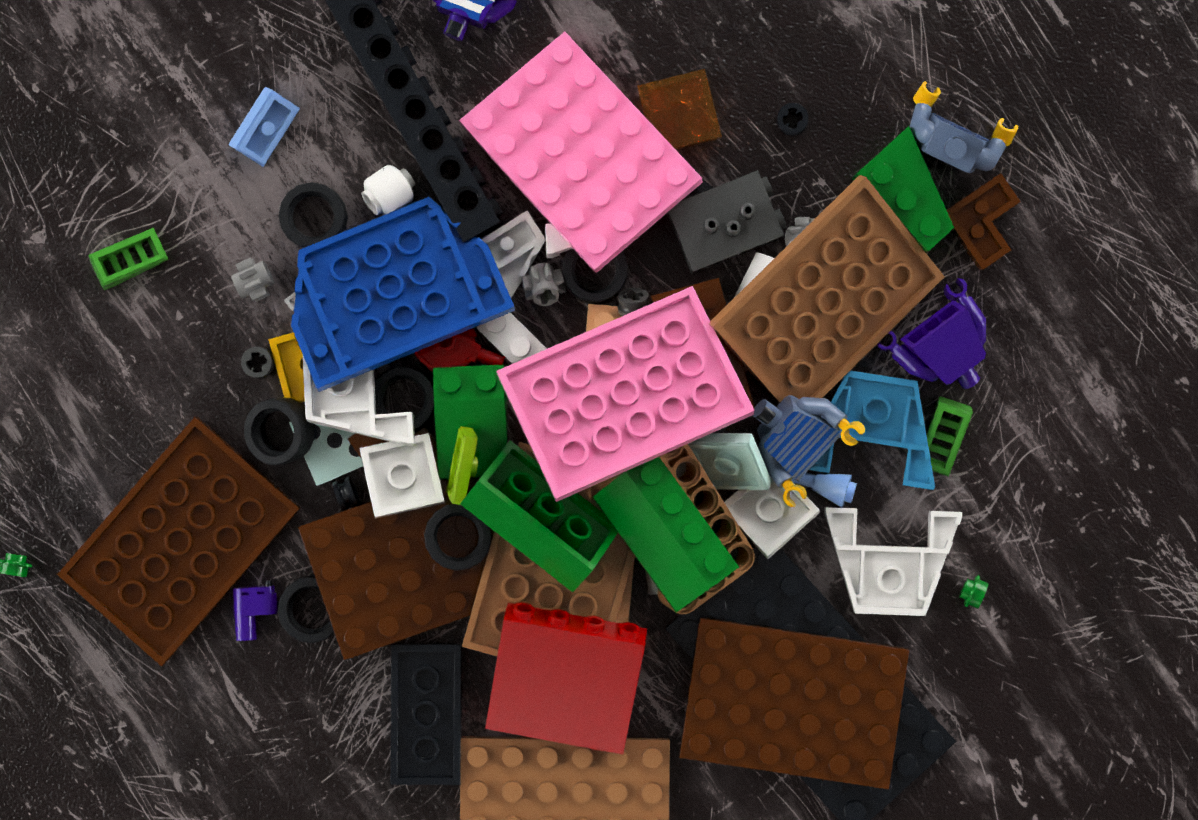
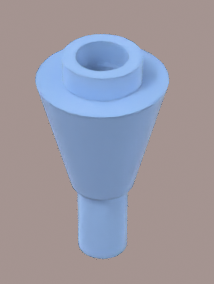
[792,472,857,508]

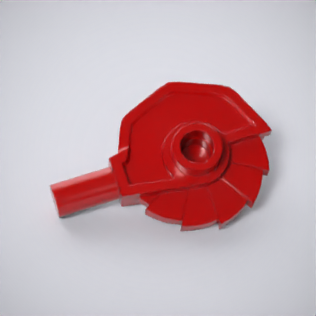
[415,328,506,372]

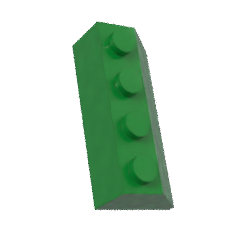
[460,440,618,592]
[593,457,739,612]

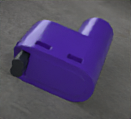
[233,580,278,641]

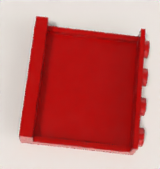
[485,602,647,755]

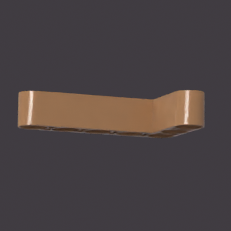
[658,444,755,614]

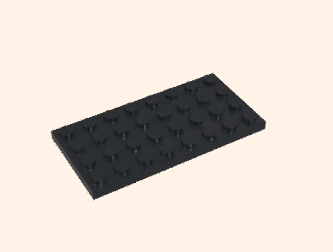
[665,546,957,820]

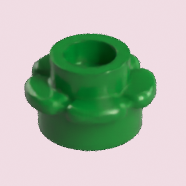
[0,553,32,577]
[959,575,989,609]

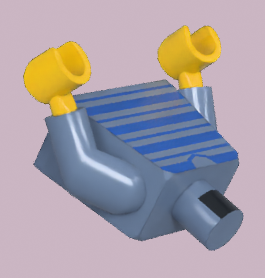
[910,82,1018,174]
[753,395,865,507]

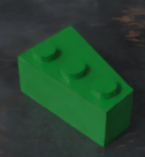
[852,126,954,253]

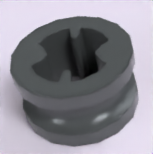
[617,288,649,316]
[241,347,275,378]

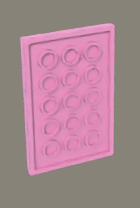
[459,32,703,273]
[497,286,755,502]

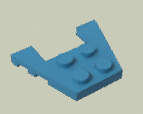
[809,371,935,490]

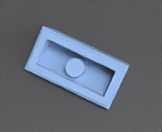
[229,87,300,167]

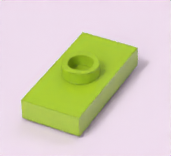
[446,426,478,505]

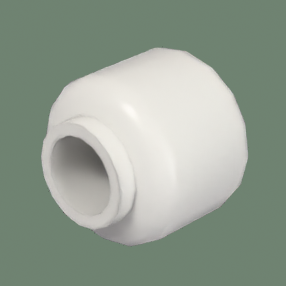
[361,165,415,215]

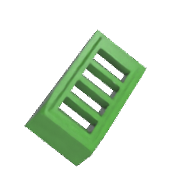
[89,228,168,291]
[926,396,973,477]

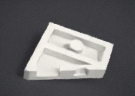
[482,210,546,298]

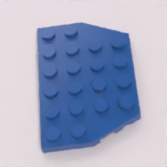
[291,197,516,392]

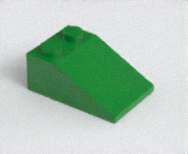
[433,365,508,480]

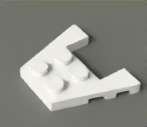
[303,356,415,446]
[824,507,962,616]

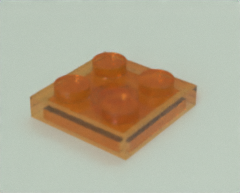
[637,69,722,149]

